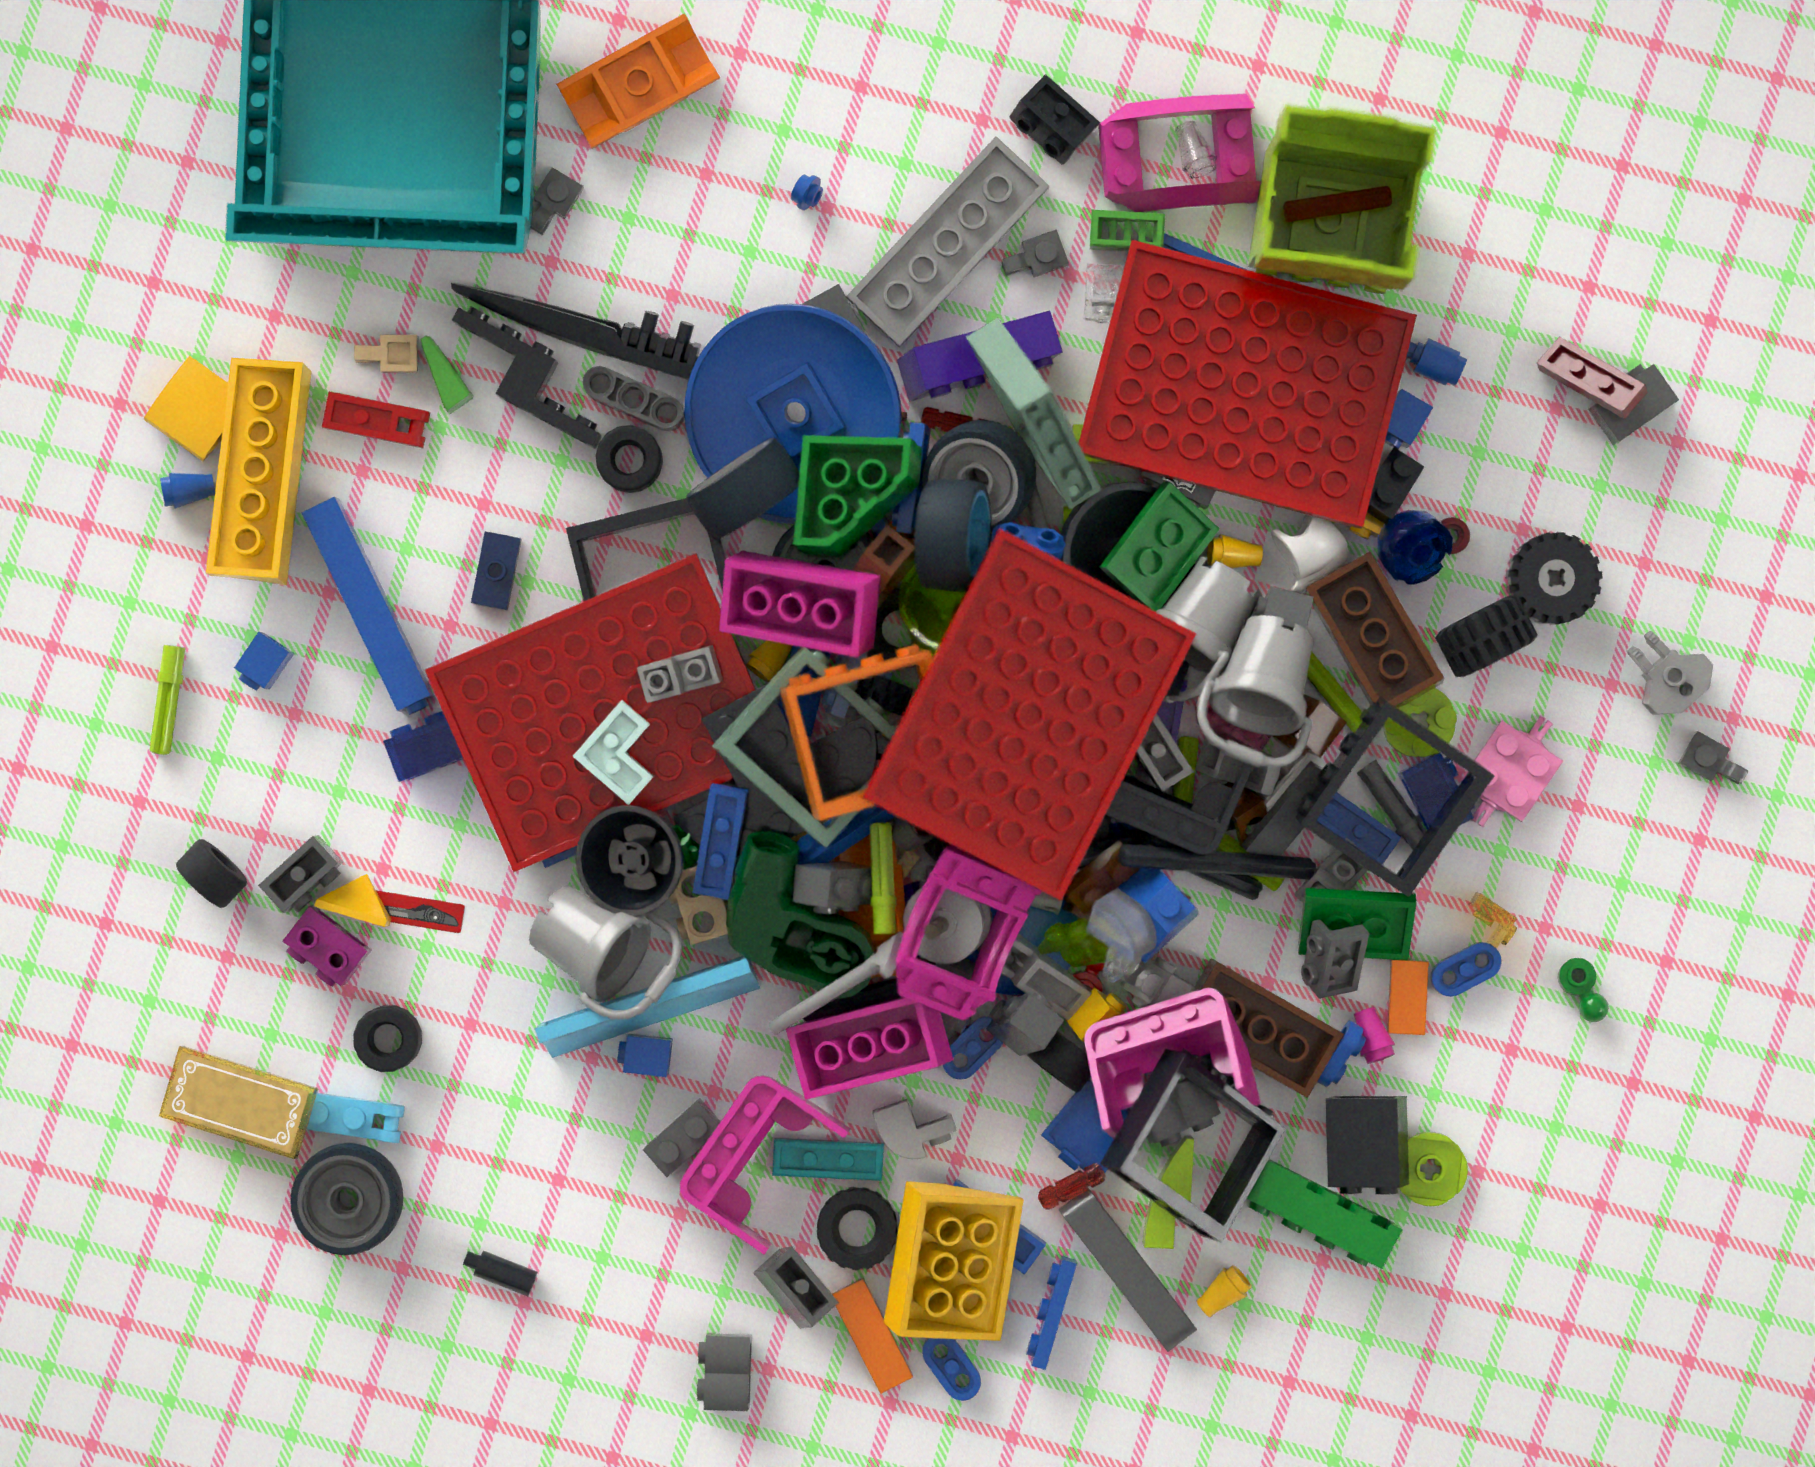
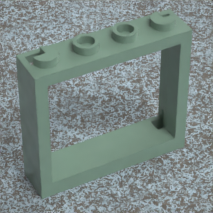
[966,318,1102,509]
[712,647,899,848]

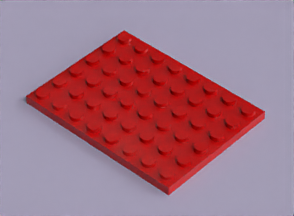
[1078,240,1417,529]
[861,529,1196,901]
[425,553,756,872]

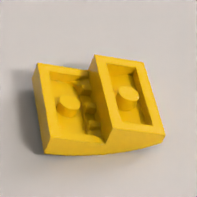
[144,356,228,462]

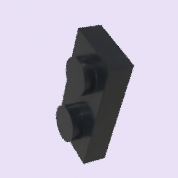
[1367,447,1424,525]

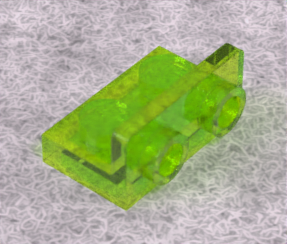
[1037,917,1127,968]

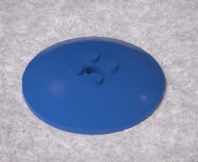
[684,304,902,524]

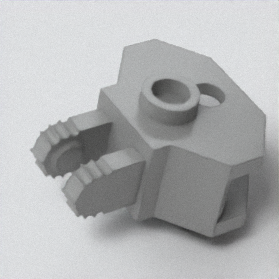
[1627,631,1713,715]
[1118,956,1199,1008]

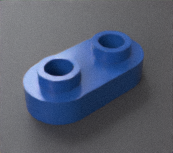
[990,523,1065,560]
[1430,942,1501,997]
[943,1016,1003,1080]
[1317,1020,1366,1087]
[922,1338,981,1401]

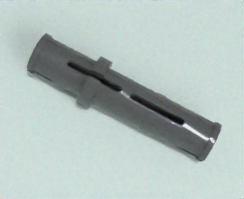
[1357,760,1426,850]

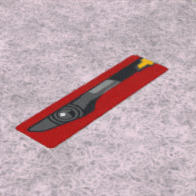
[376,890,465,933]

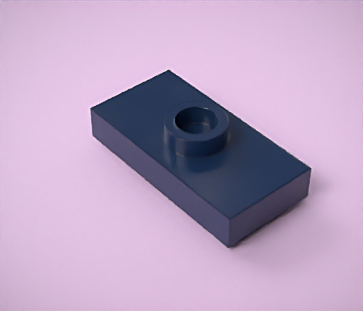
[471,531,522,610]

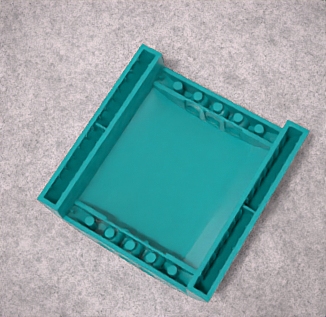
[225,0,541,254]

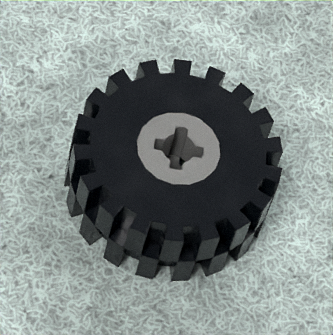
[1505,532,1603,625]

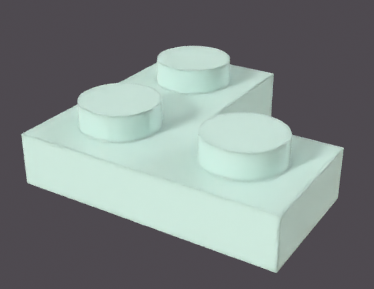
[573,700,653,805]

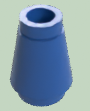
[160,473,215,509]

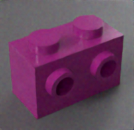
[282,905,372,987]

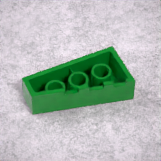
[1247,1159,1402,1269]

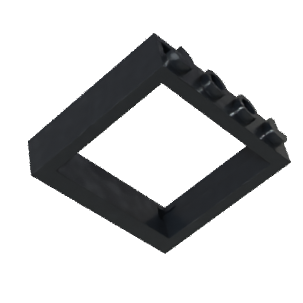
[566,498,726,601]
[1295,696,1495,897]
[1100,1048,1286,1243]

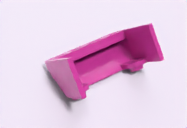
[1084,988,1261,1139]
[680,1075,851,1255]

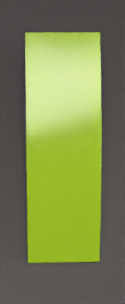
[1142,1136,1194,1249]

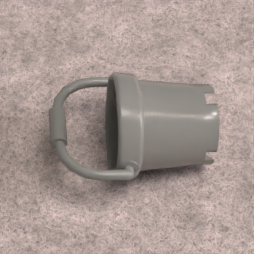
[1155,557,1262,703]
[1197,615,1314,768]
[529,885,682,1020]

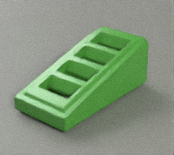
[1090,210,1165,251]
[420,335,474,414]

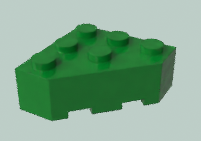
[793,435,922,555]

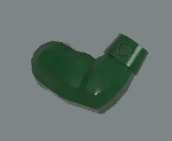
[726,831,876,999]

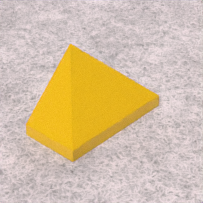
[314,874,391,927]

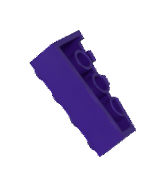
[897,310,1063,402]

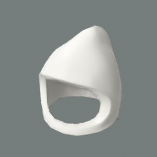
[1271,514,1348,593]

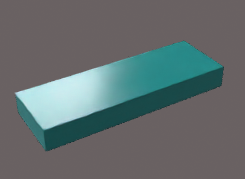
[772,1138,884,1181]

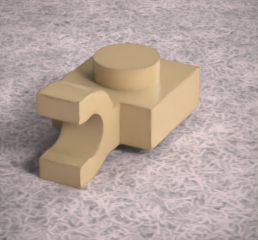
[354,335,418,373]

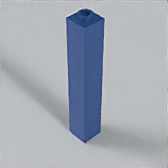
[301,497,434,715]

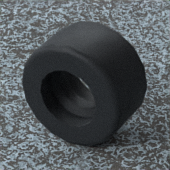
[595,425,663,493]
[176,839,247,908]
[353,1005,422,1072]
[1027,1031,1091,1093]

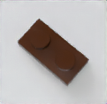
[1065,840,1141,914]

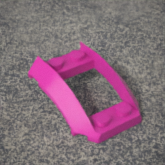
[1098,94,1261,212]
[896,845,1042,1020]

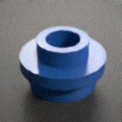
[791,174,823,211]

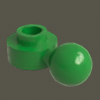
[1558,958,1609,1022]

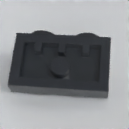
[1009,74,1100,165]

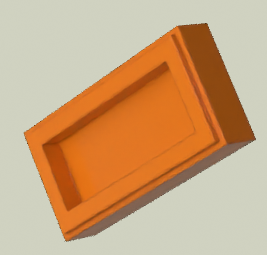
[1387,960,1429,1035]

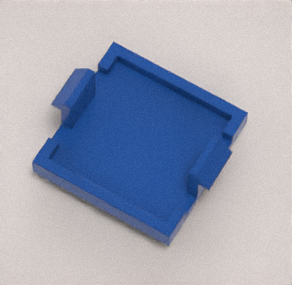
[1041,1080,1129,1182]

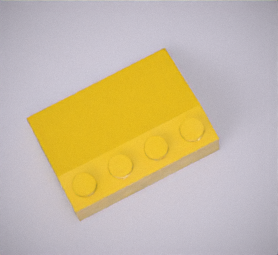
[884,1181,1024,1341]

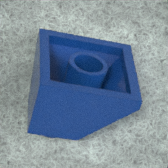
[1095,868,1200,963]

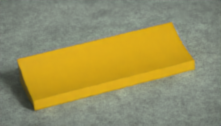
[206,358,312,585]

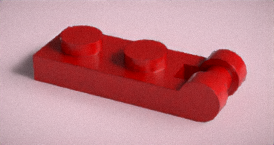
[322,391,431,448]

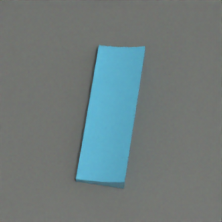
[535,956,760,1058]

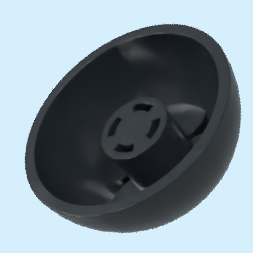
[576,805,684,916]

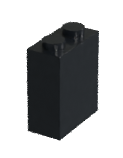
[1325,1096,1409,1194]

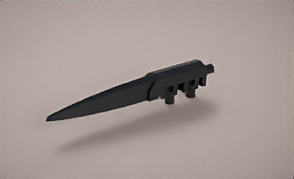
[451,283,701,380]

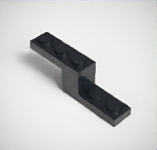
[452,306,602,449]

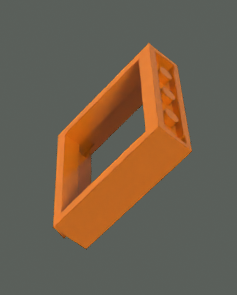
[780,645,932,821]

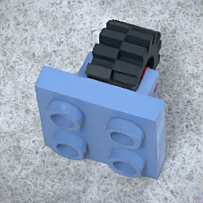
[822,651,914,718]

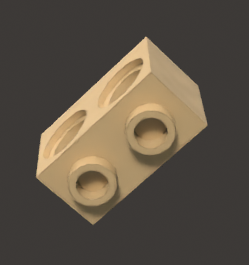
[669,866,728,945]

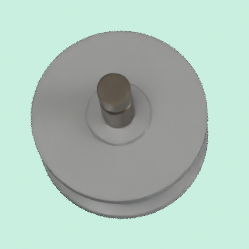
[903,888,992,964]

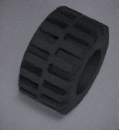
[1435,595,1538,677]

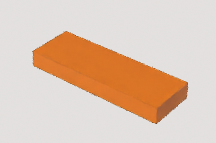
[832,1278,913,1394]

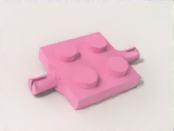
[1460,716,1563,827]

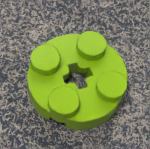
[1383,688,1457,758]
[1399,1132,1468,1206]

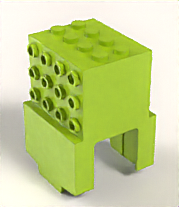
[1248,104,1437,294]

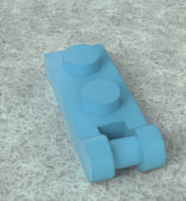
[298,1092,405,1143]

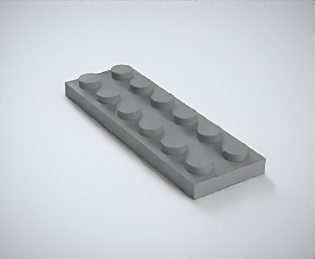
[846,136,1049,348]

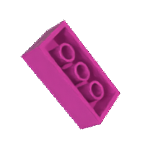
[719,550,880,657]
[786,997,953,1100]

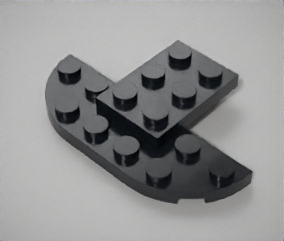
[674,683,878,856]

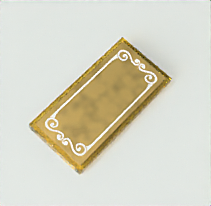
[159,1046,318,1159]

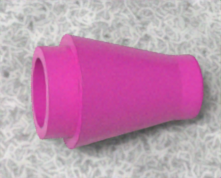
[1354,1007,1395,1064]

